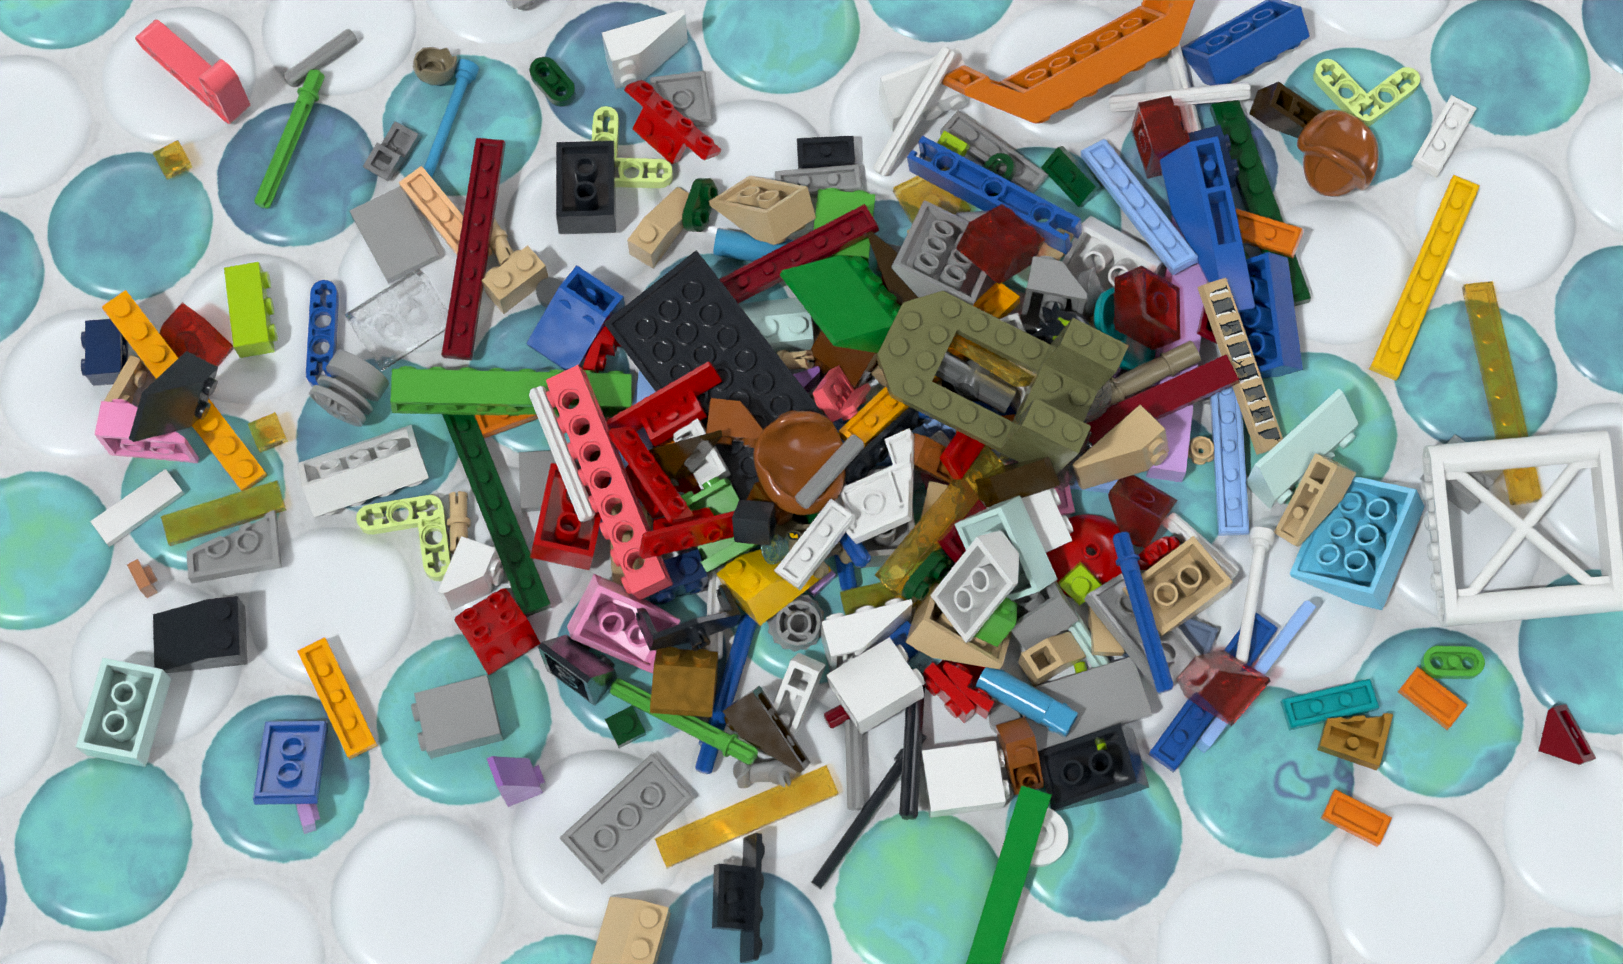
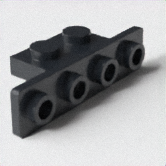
[845,407,926,485]
[712,833,765,963]

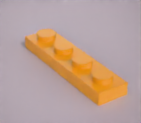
[297,637,378,760]

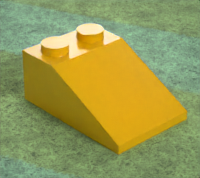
[716,547,831,626]

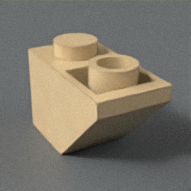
[1018,631,1086,687]

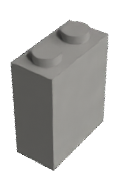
[411,675,503,759]

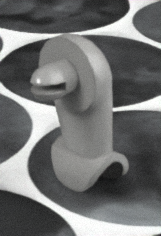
[733,760,796,788]

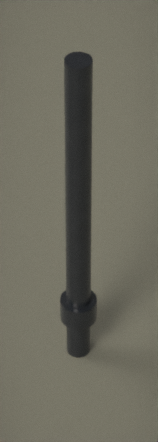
[811,733,927,890]

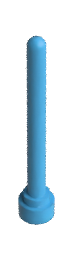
[424,59,479,178]

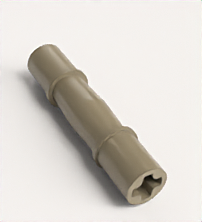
[1090,340,1201,414]

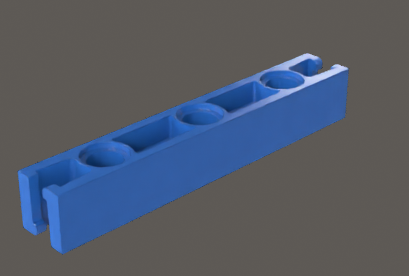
[907,136,1082,255]

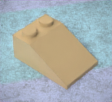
[709,176,816,245]
[1072,405,1169,490]
[1122,536,1233,637]
[906,582,1012,670]

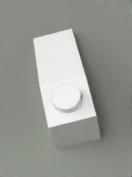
[773,653,826,738]

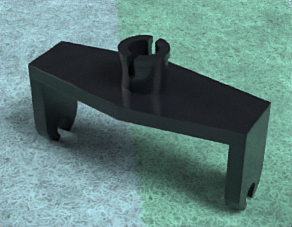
[636,584,741,651]

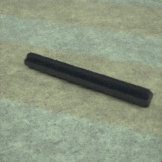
[899,685,925,820]

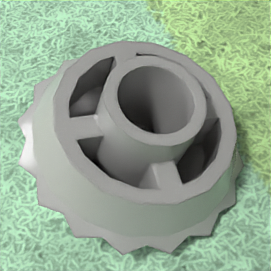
[1078,266,1104,322]
[767,594,825,652]

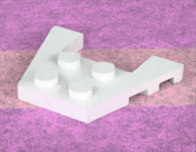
[835,428,914,544]

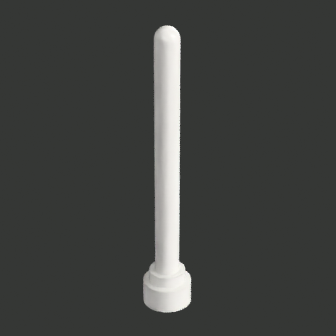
[1236,527,1275,666]

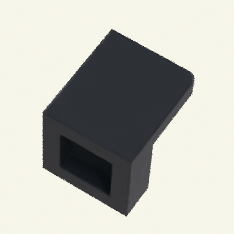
[732,500,777,546]

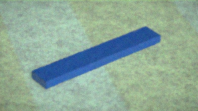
[1148,613,1278,773]

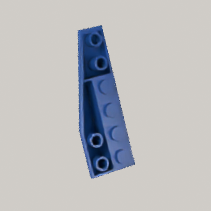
[1159,136,1255,313]

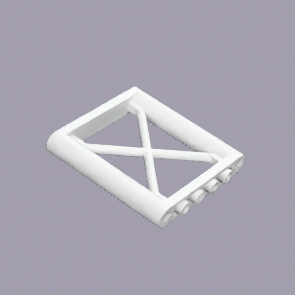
[1421,430,1623,627]

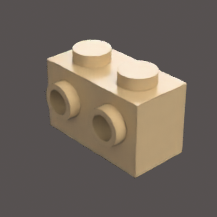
[482,245,549,314]

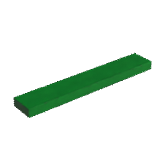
[966,785,1052,964]

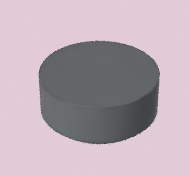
[536,277,562,307]

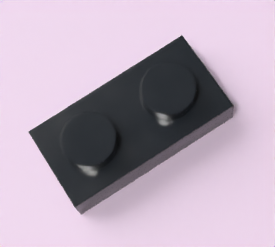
[797,136,855,169]

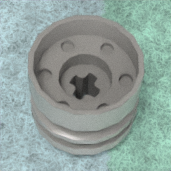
[309,350,389,427]

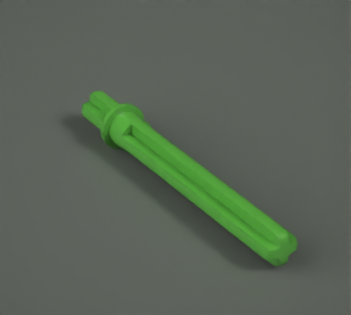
[254,69,325,209]
[610,678,758,765]

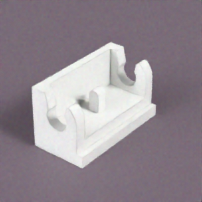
[673,419,731,490]

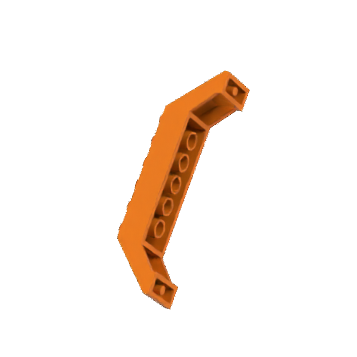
[941,0,1195,124]

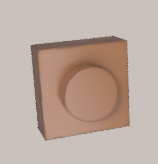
[127,559,158,598]

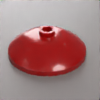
[1046,514,1124,602]

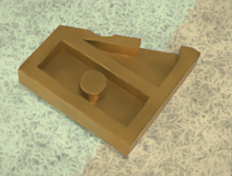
[1317,713,1393,771]

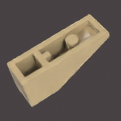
[627,187,689,269]
[1274,453,1356,547]

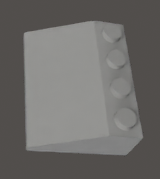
[891,200,1002,306]

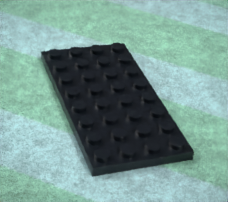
[604,250,826,500]

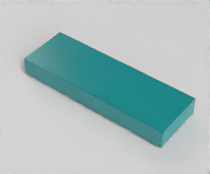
[1281,679,1379,731]

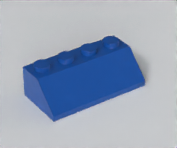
[1181,0,1310,86]
[1239,252,1303,378]

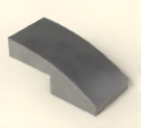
[363,121,421,181]

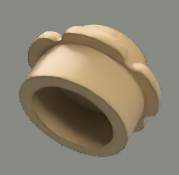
[1188,436,1214,465]

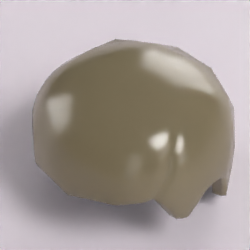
[413,47,457,86]

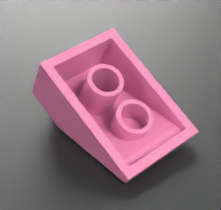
[94,399,199,463]
[567,574,680,674]

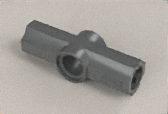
[935,351,1018,414]

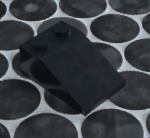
[556,141,616,234]
[129,351,218,442]
[153,596,248,673]
[538,634,617,706]
[1038,723,1149,811]

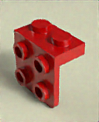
[454,588,540,675]
[923,660,992,723]

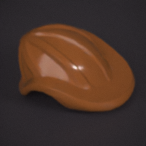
[1297,109,1379,197]
[753,410,846,515]

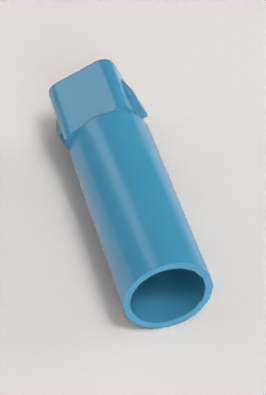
[713,228,794,262]
[975,667,1078,738]

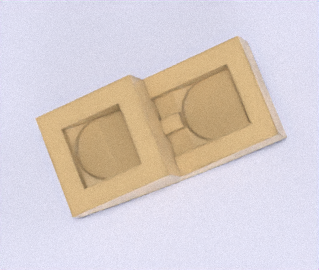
[1087,604,1124,656]

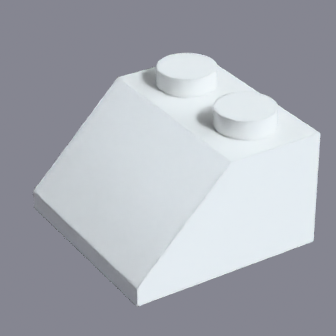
[438,536,504,611]

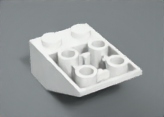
[821,598,913,672]

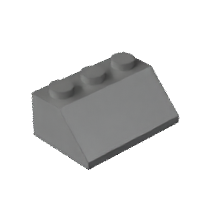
[1020,256,1087,327]

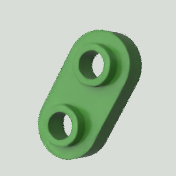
[1421,646,1485,679]

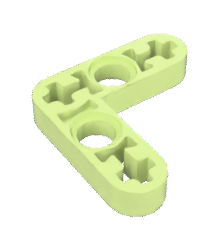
[1313,59,1420,127]
[592,106,673,188]
[356,495,451,581]

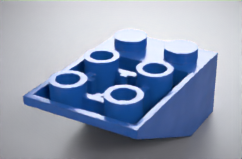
[526,265,625,371]

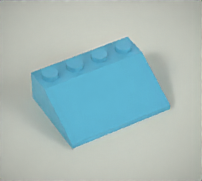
[1290,476,1425,610]

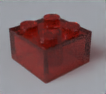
[1131,95,1190,179]
[956,204,1046,285]
[1114,266,1181,350]

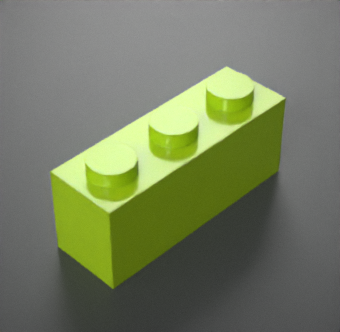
[224,262,278,358]

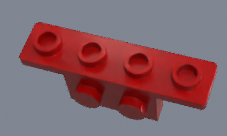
[624,80,721,164]
[607,362,722,447]
[608,426,694,523]
[639,507,734,559]

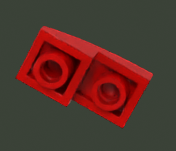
[583,326,621,373]
[942,661,994,719]

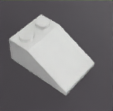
[602,9,688,89]

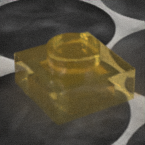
[152,140,193,180]
[248,412,288,453]

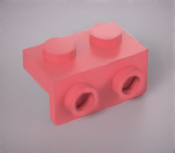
[812,365,871,423]

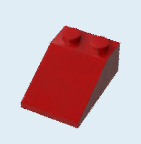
[530,463,610,570]

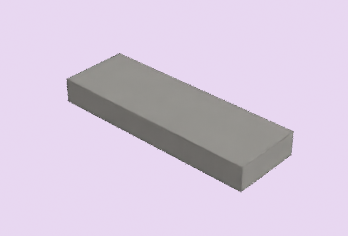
[775,164,863,198]

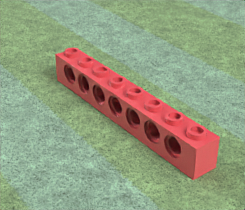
[546,365,673,600]

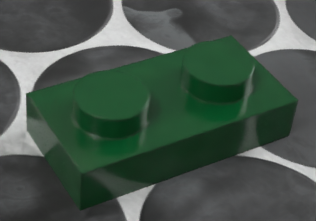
[1041,146,1101,207]

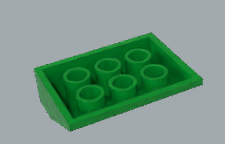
[780,255,900,353]

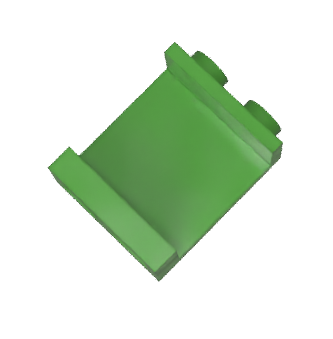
[681,476,758,572]

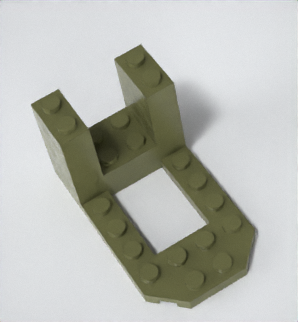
[876,291,1129,475]

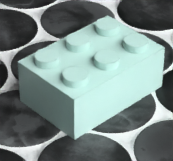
[76,658,171,767]

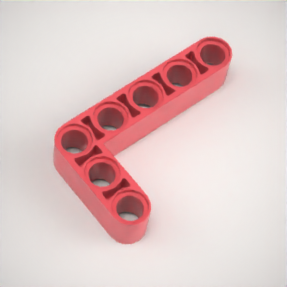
[135,19,251,124]

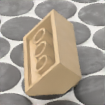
[590,897,671,964]

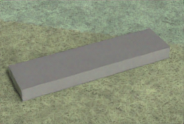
[940,110,1048,194]

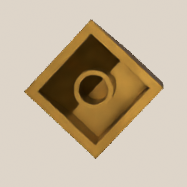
[650,647,718,717]

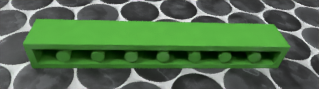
[390,366,632,418]

